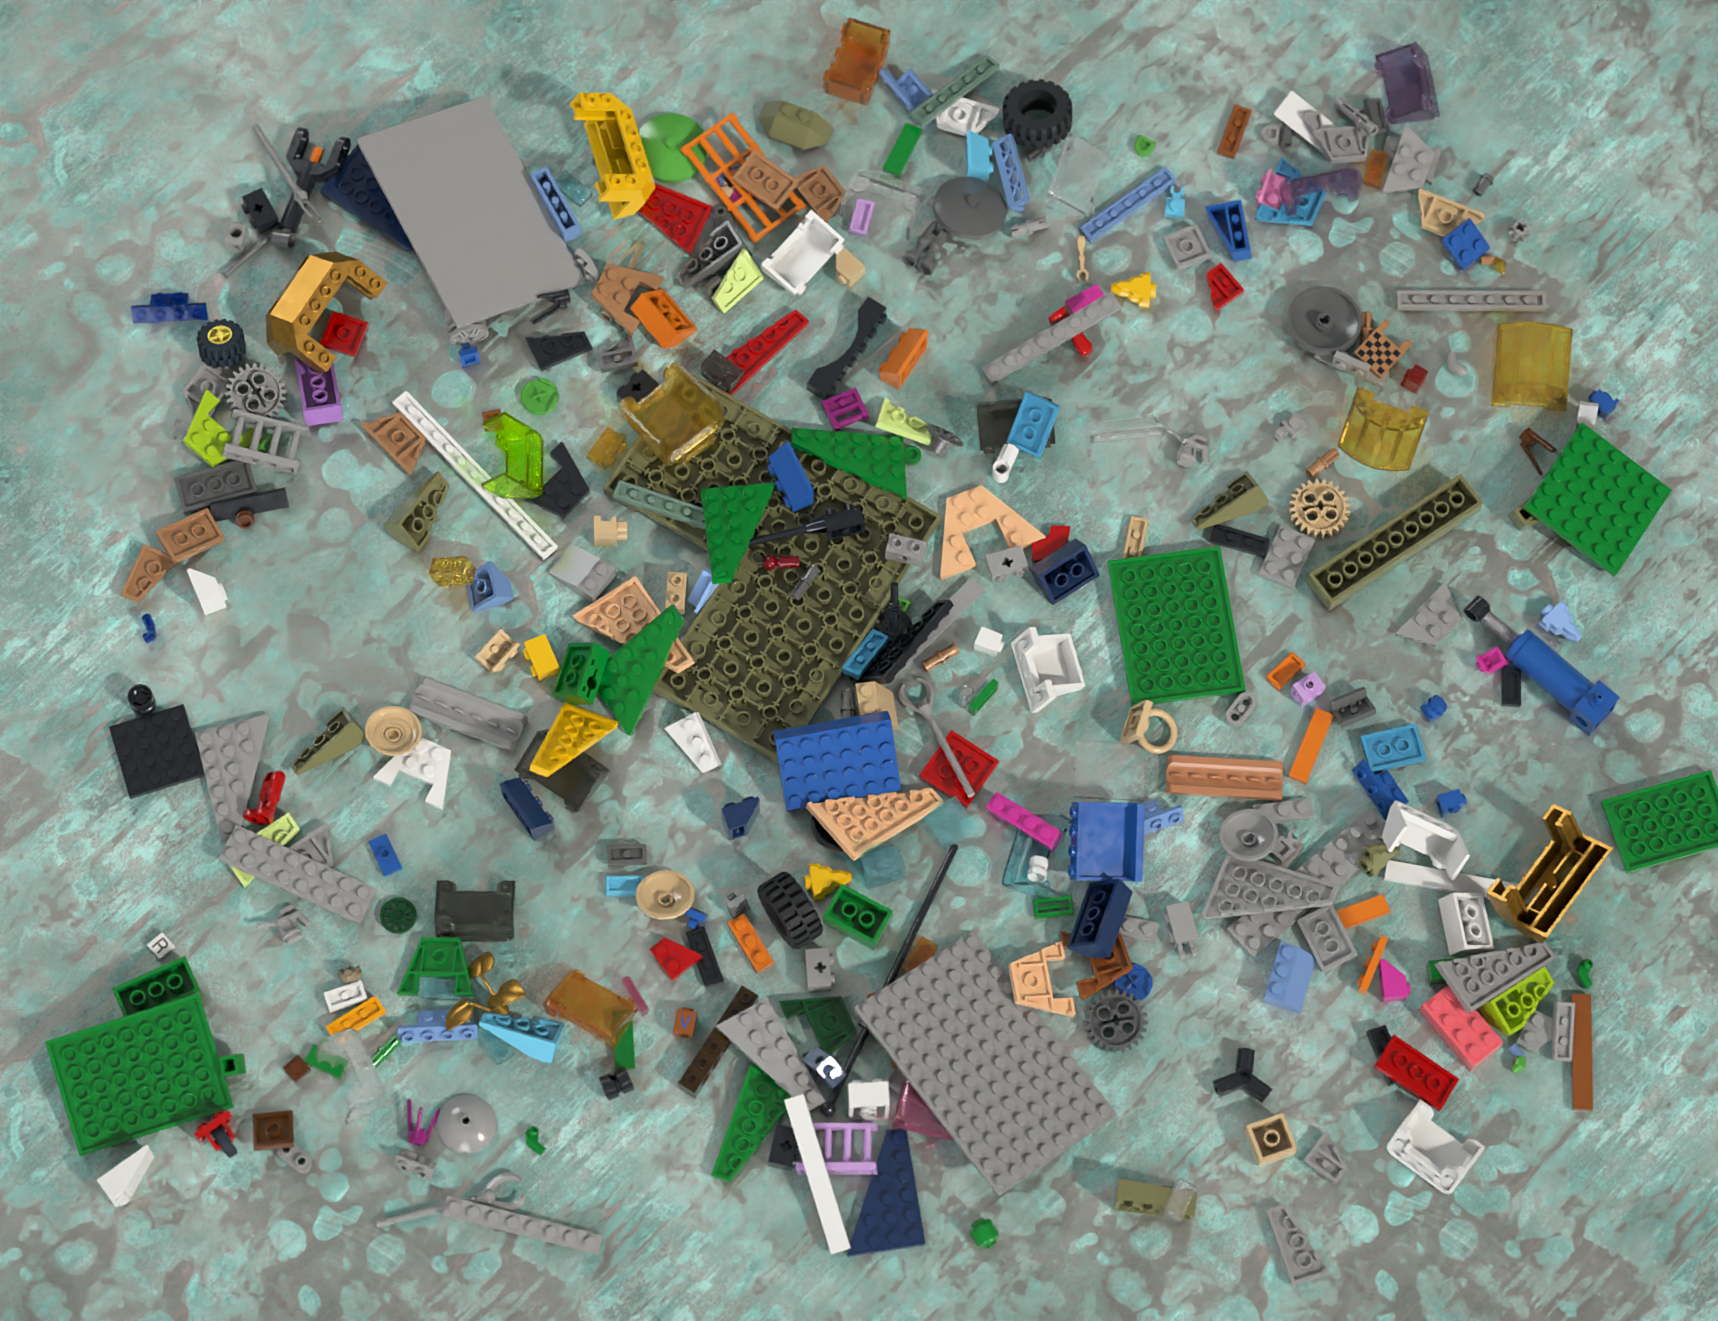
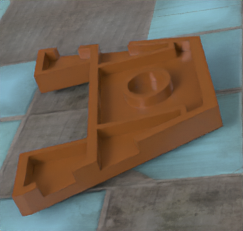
[1059,931,1132,1000]

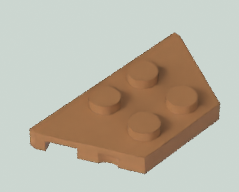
[361,412,426,476]

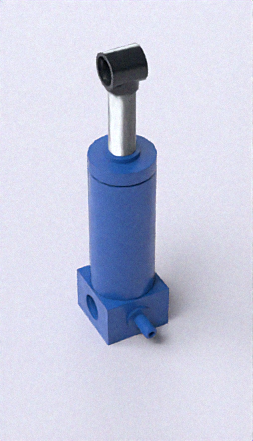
[1463,595,1620,736]

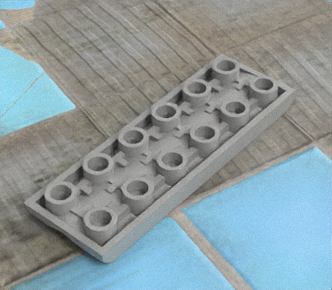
[407,677,528,752]

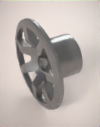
[926,425,963,455]

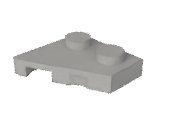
[1303,1131,1348,1185]

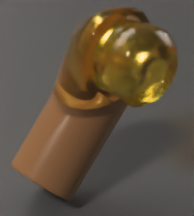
[1480,255,1507,272]

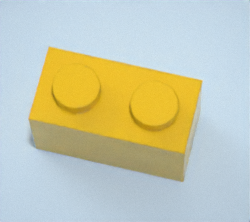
[522,634,560,682]

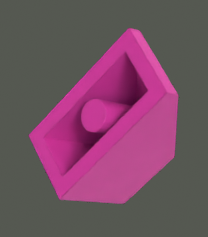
[1378,959,1411,1002]

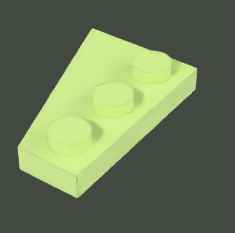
[875,398,932,445]

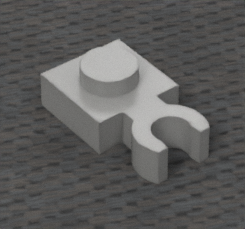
[1270,829,1303,863]

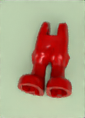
[1048,306,1092,356]
[243,771,286,825]

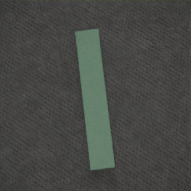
[909,54,1000,128]
[612,480,705,530]

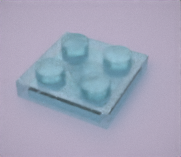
[924,796,978,850]

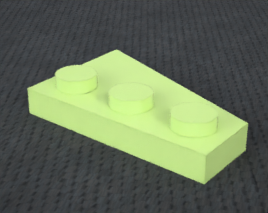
[712,248,764,313]

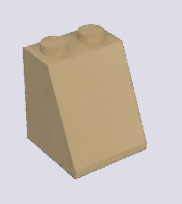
[855,681,898,730]

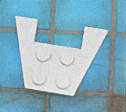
[373,737,451,811]

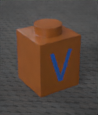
[673,1007,697,1040]

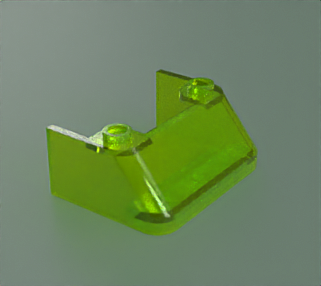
[481,412,544,499]

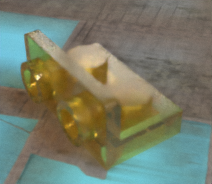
[586,427,627,470]

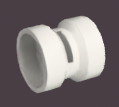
[1027,856,1049,883]

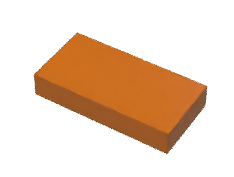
[1265,651,1306,692]

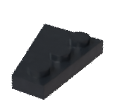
[525,331,592,372]

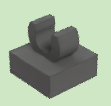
[702,276,722,302]
[726,892,750,919]

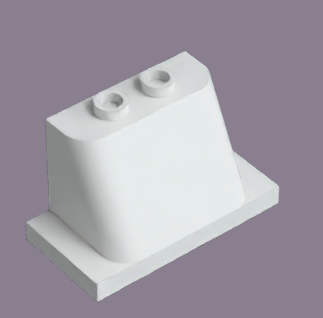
[1011,627,1086,713]

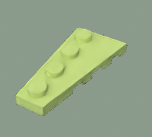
[229,813,300,888]

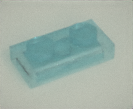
[555,170,593,208]
[422,978,462,1001]
[477,1028,515,1065]

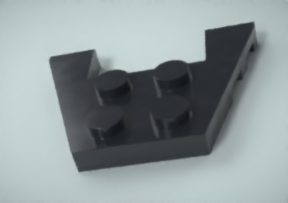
[510,441,590,518]

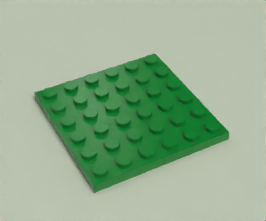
[1523,422,1672,577]

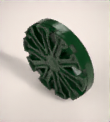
[380,897,417,934]

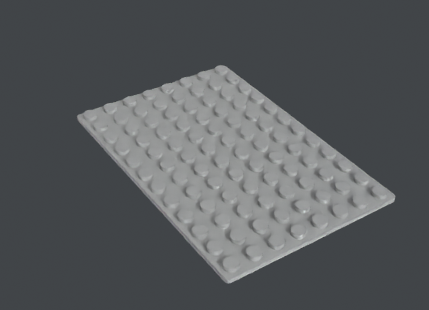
[357,97,585,328]
[854,932,1116,1195]

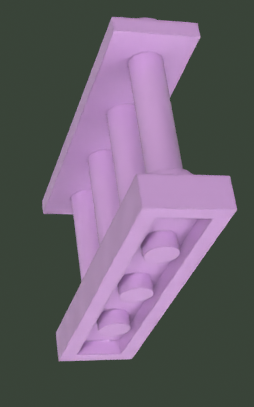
[796,1120,878,1175]

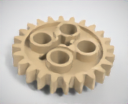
[1289,478,1351,539]

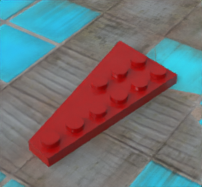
[637,183,713,255]

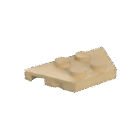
[1418,188,1486,237]

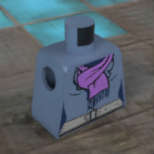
[802,1046,847,1088]

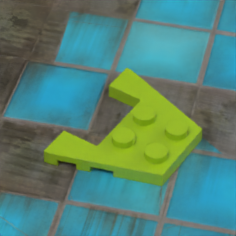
[183,390,263,467]

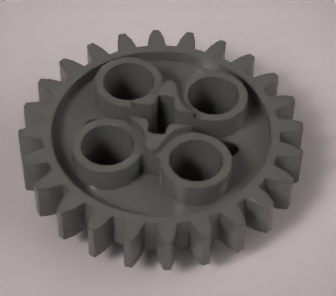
[1084,989,1148,1054]

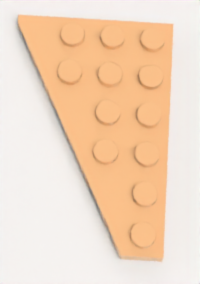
[806,788,944,861]

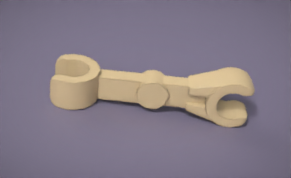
[1076,236,1089,281]

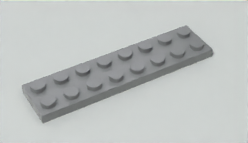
[218,825,377,925]

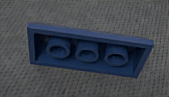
[1066,879,1133,959]

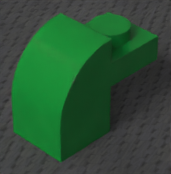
[219,1053,247,1077]

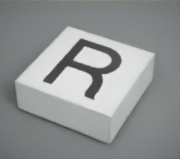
[147,933,175,961]

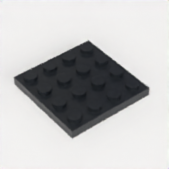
[109,704,205,799]

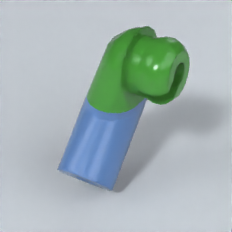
[1509,1043,1526,1073]

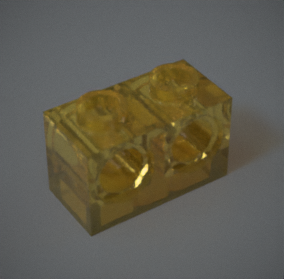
[428,556,476,587]

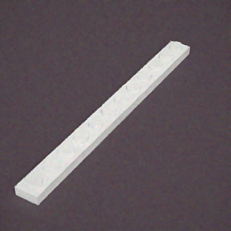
[392,391,558,560]

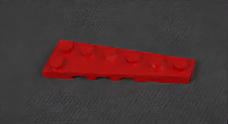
[704,309,809,396]

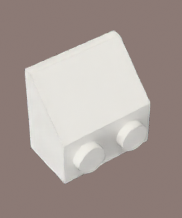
[187,568,228,616]

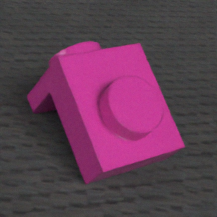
[1476,646,1508,675]

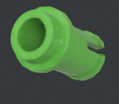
[257,432,272,453]

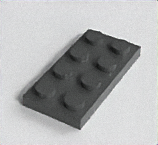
[174,460,258,514]

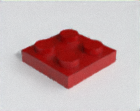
[320,311,369,358]

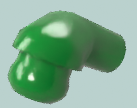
[1576,959,1593,989]
[526,1126,546,1156]

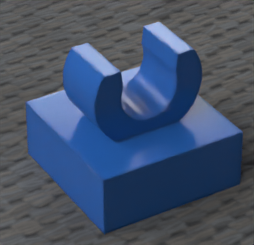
[458,342,480,367]
[685,907,709,929]

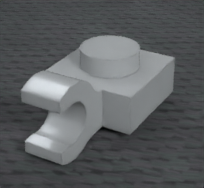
[1274,412,1307,442]

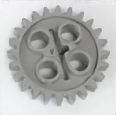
[225,363,287,419]

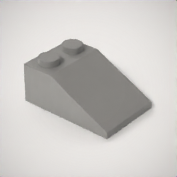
[548,544,616,603]

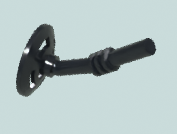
[874,582,912,646]

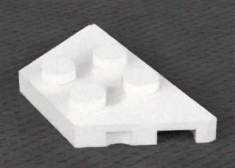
[932,88,1000,137]

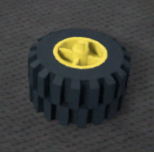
[197,319,246,369]

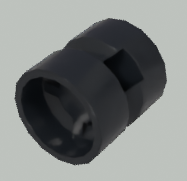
[128,684,156,716]
[599,1066,634,1101]

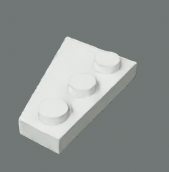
[664,712,722,773]

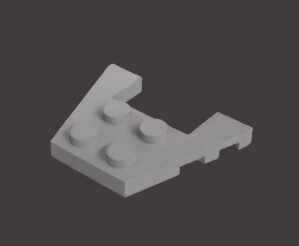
[1302,108,1369,164]

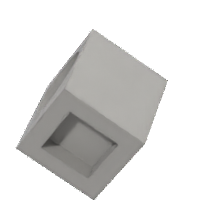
[224,221,249,253]

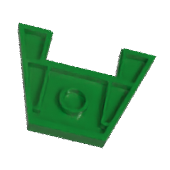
[397,937,475,997]

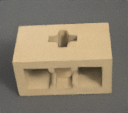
[665,572,688,617]

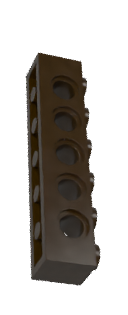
[678,985,759,1099]

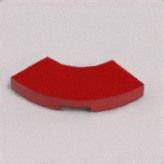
[1032,525,1070,563]

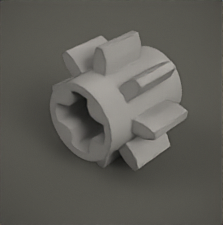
[1508,219,1531,243]

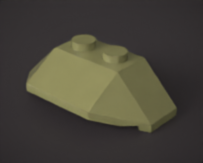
[758,100,833,150]

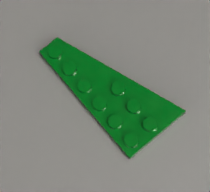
[711,1065,791,1183]

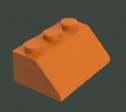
[630,289,698,349]
[879,328,929,390]

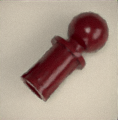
[763,555,799,570]

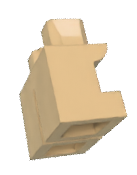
[593,516,627,547]

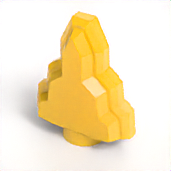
[1111,272,1156,308]
[804,863,852,901]

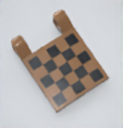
[1353,319,1412,379]

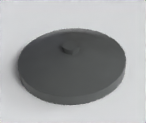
[933,177,1007,240]
[1287,286,1362,356]

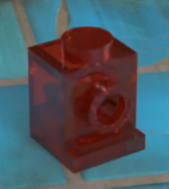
[1400,364,1428,394]

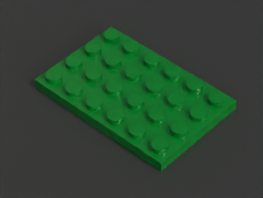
[1600,770,1718,874]

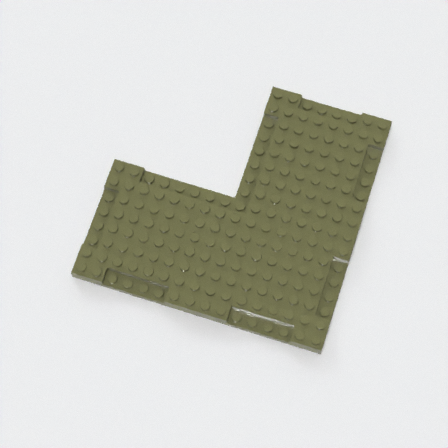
[604,369,942,764]

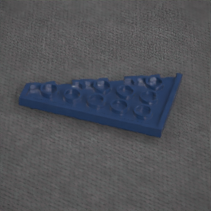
[848,1128,925,1257]

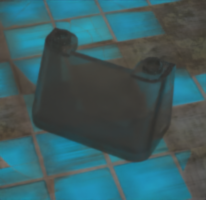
[974,396,1055,453]
[514,729,610,813]
[434,880,516,942]

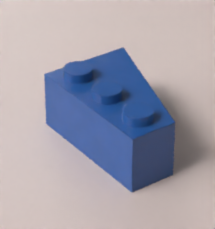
[1205,200,1252,262]

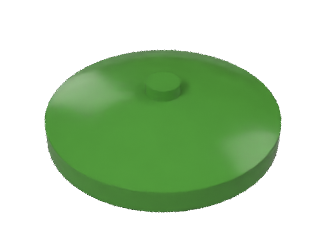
[638,113,708,183]

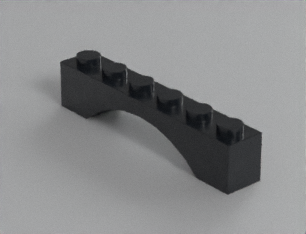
[807,296,888,400]

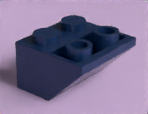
[721,796,760,841]

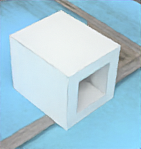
[974,627,1005,658]

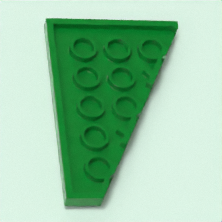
[597,604,685,736]

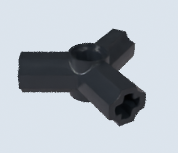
[1213,1048,1272,1103]

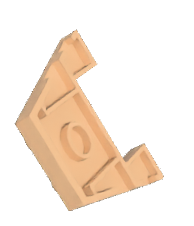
[1008,941,1076,1017]

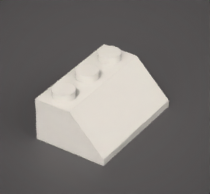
[1438,893,1494,956]

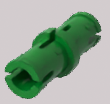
[365,1035,402,1072]

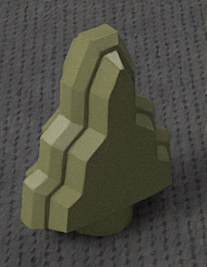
[1358,843,1400,877]

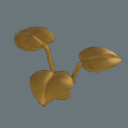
[445,951,526,1032]

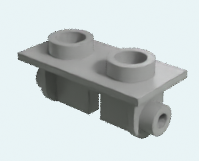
[394,1149,437,1180]

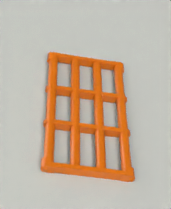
[680,112,806,243]

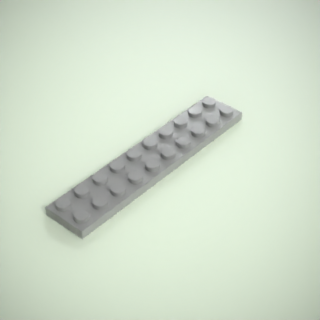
[1227,808,1385,959]

